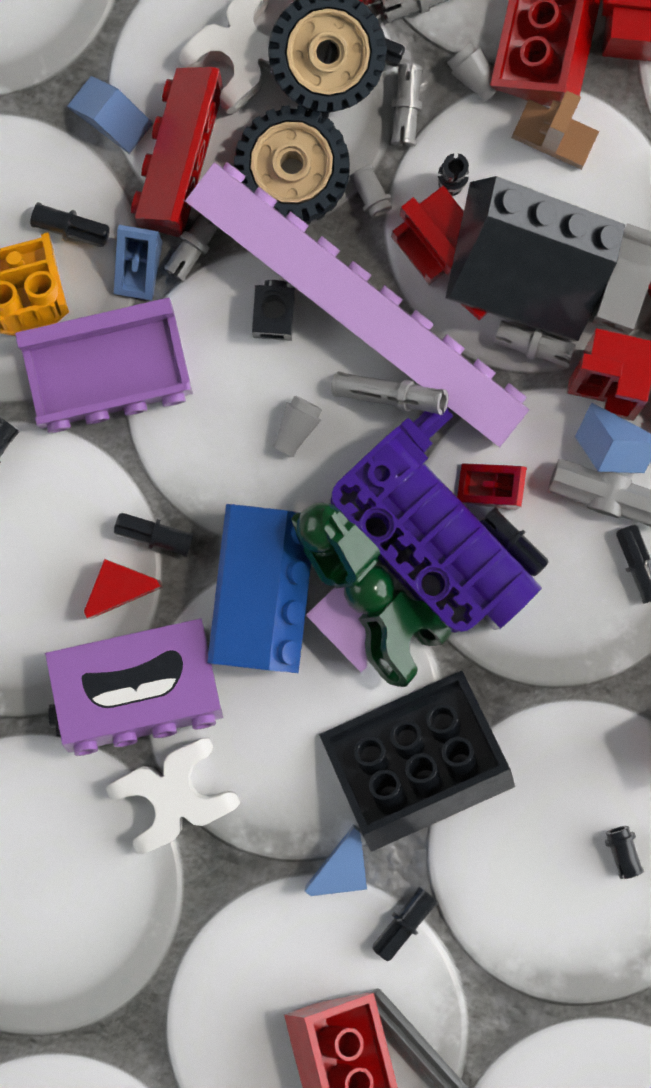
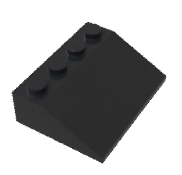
[445,176,625,341]
[319,671,516,852]

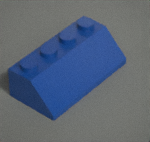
[207,504,311,673]

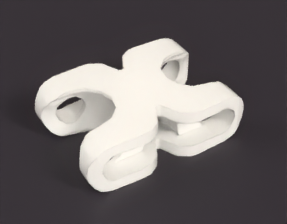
[179,0,272,114]
[106,738,241,854]

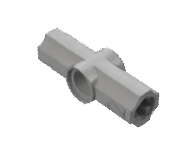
[548,459,651,527]

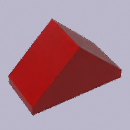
[457,463,527,510]
[84,559,163,619]

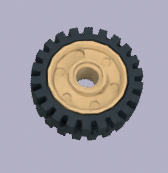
[268,0,387,112]
[234,105,350,224]

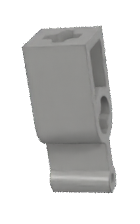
[592,223,651,335]

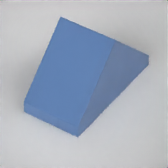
[67,76,153,154]
[114,225,163,301]
[575,403,651,473]
[305,824,367,896]

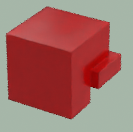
[602,0,651,61]
[391,185,464,285]
[567,328,651,421]

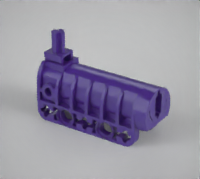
[330,408,542,633]

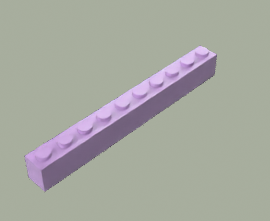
[185,162,529,447]

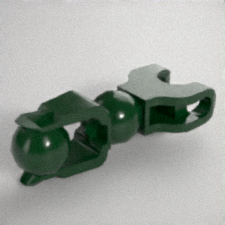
[291,502,452,687]

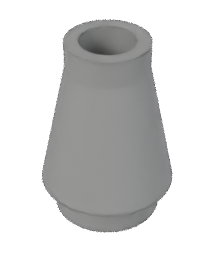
[447,42,499,102]
[273,395,322,457]

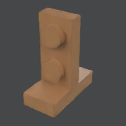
[511,91,599,170]

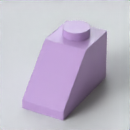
[306,587,367,672]

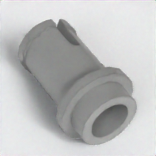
[350,165,392,218]

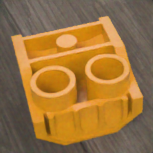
[0,232,69,336]

